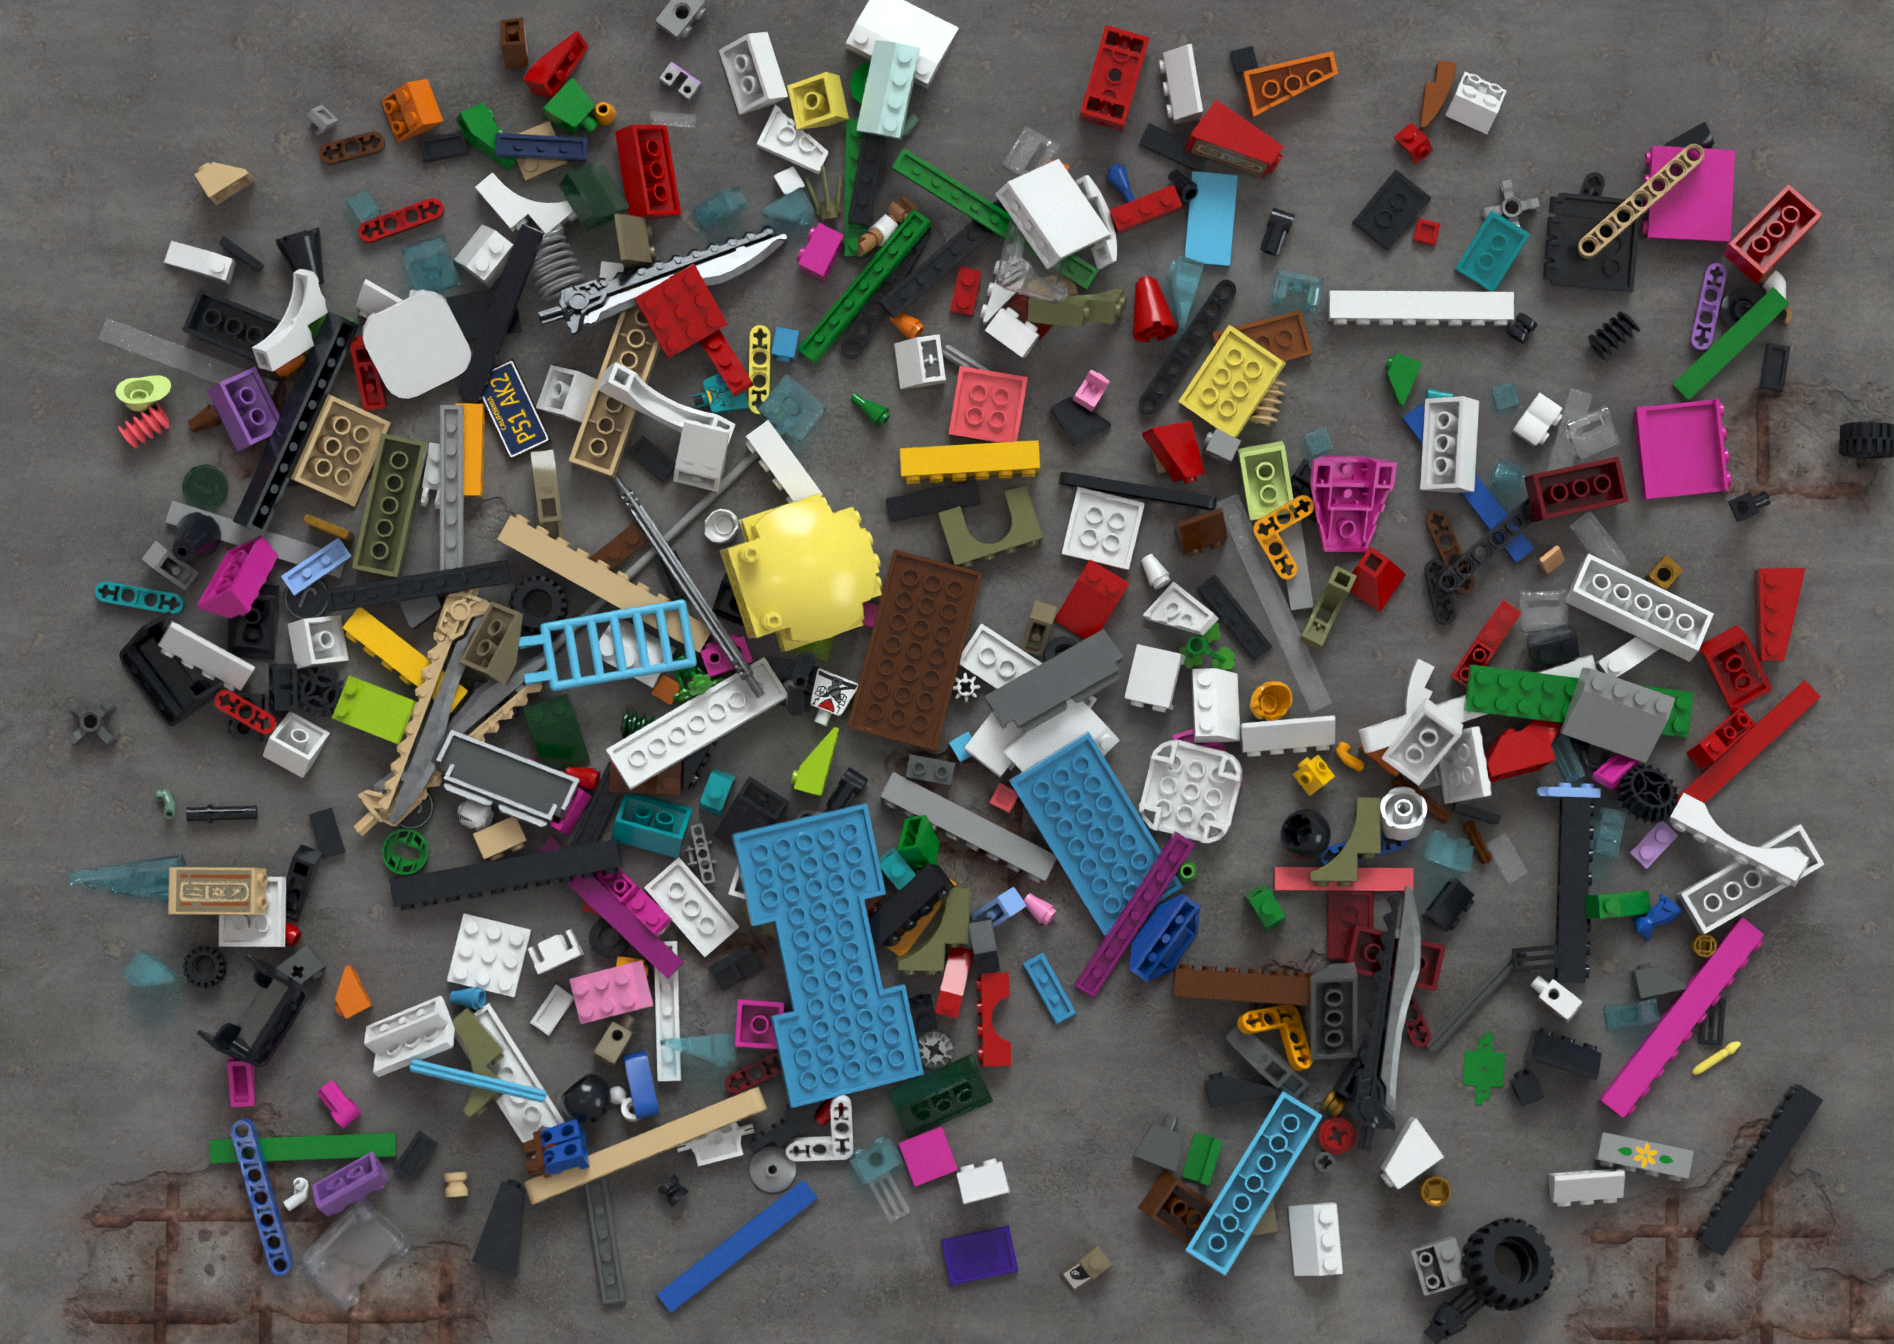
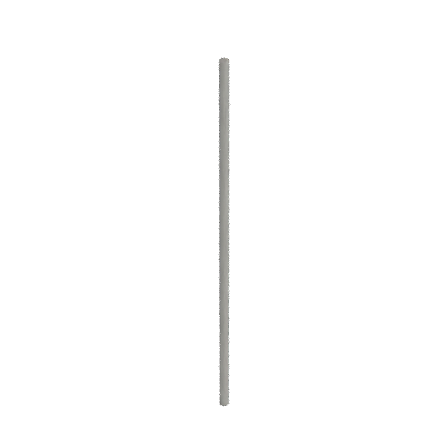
[539,413,798,655]

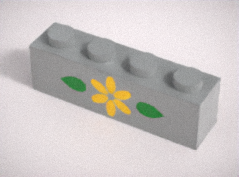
[1594,1131,1694,1181]

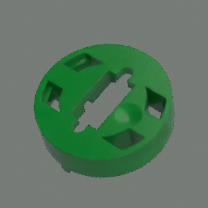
[382,829,429,875]

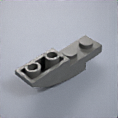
[1225,1024,1310,1099]

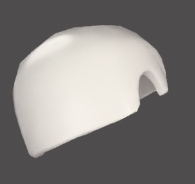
[704,509,739,544]

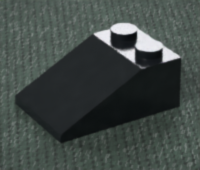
[228,584,280,659]

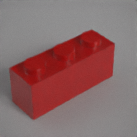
[1109,185,1182,235]

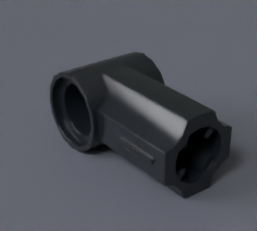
[1260,207,1295,256]
[826,766,869,810]

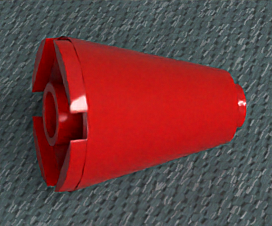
[1132,276,1178,343]

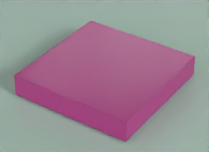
[898,1126,958,1186]

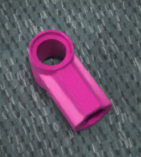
[316,1080,362,1129]

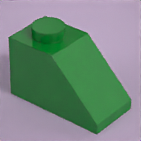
[1384,352,1422,408]

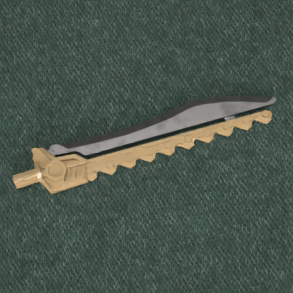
[378,588,491,824]
[353,654,547,836]

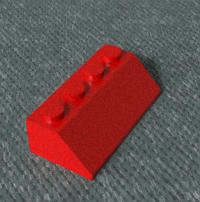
[615,125,682,221]

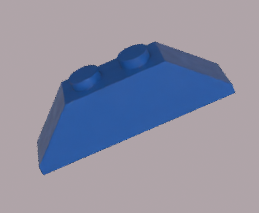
[1129,894,1201,982]

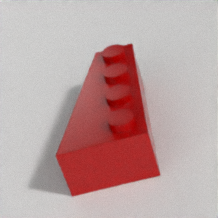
[1754,568,1805,662]

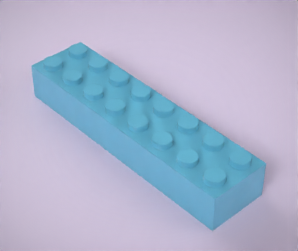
[1185,1091,1323,1277]

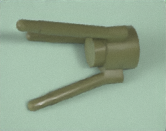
[805,166,842,221]

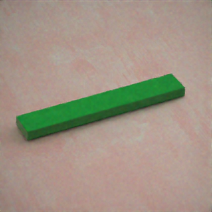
[1673,287,1790,400]

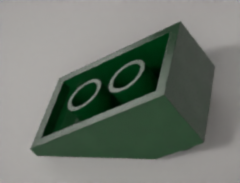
[523,694,590,771]

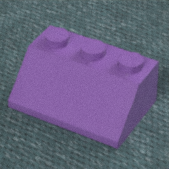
[207,367,280,452]
[312,1151,389,1216]

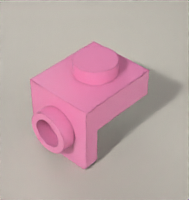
[1072,370,1110,411]

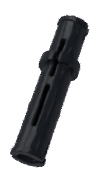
[186,804,258,823]

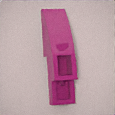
[595,868,673,936]

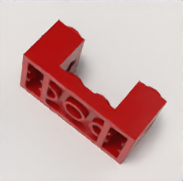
[1079,25,1150,132]

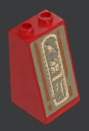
[1184,99,1284,179]

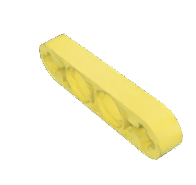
[748,325,771,415]

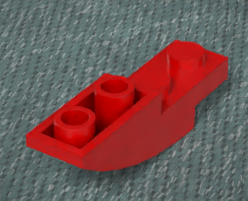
[1450,599,1522,687]

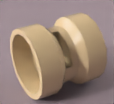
[444,1172,468,1197]

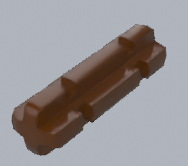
[1462,820,1492,864]

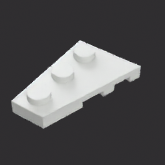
[1143,581,1219,636]

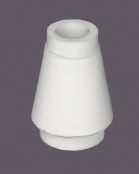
[1141,554,1171,590]

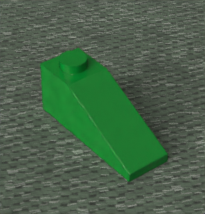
[1585,890,1650,918]

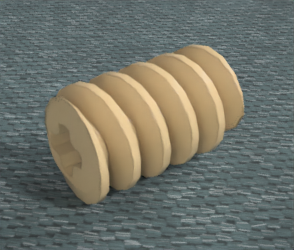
[1249,379,1287,428]

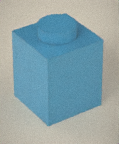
[771,327,800,363]

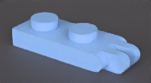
[1536,783,1601,798]

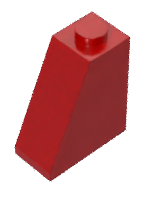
[1142,421,1205,484]

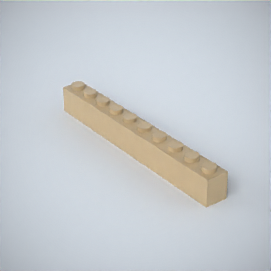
[497,514,710,653]

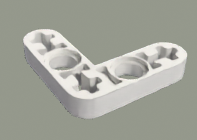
[786,1095,853,1161]

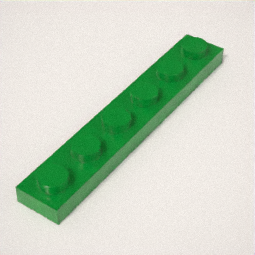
[845,120,868,258]

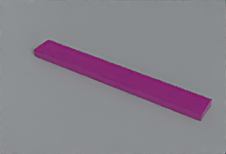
[1073,831,1195,998]
[535,837,684,979]

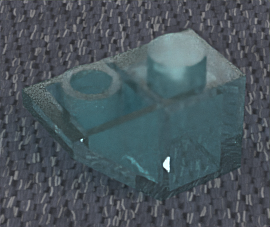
[693,186,748,229]

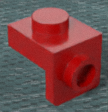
[1394,122,1433,164]

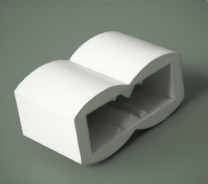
[1512,393,1563,447]

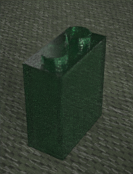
[557,162,630,231]

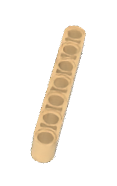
[1577,144,1704,259]

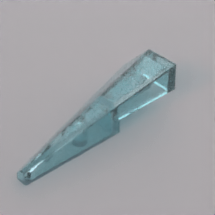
[67,854,187,903]

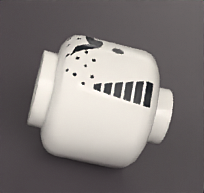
[457,800,494,831]

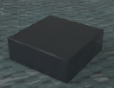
[1230,46,1259,75]

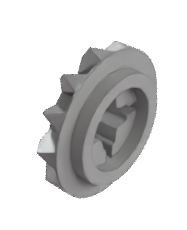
[917,1031,953,1069]

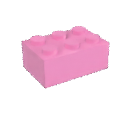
[569,961,653,1024]

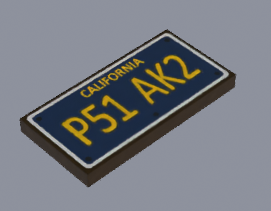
[482,358,552,461]

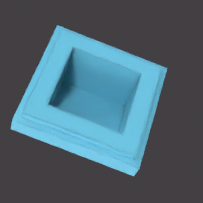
[949,731,972,763]

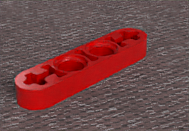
[358,198,445,243]

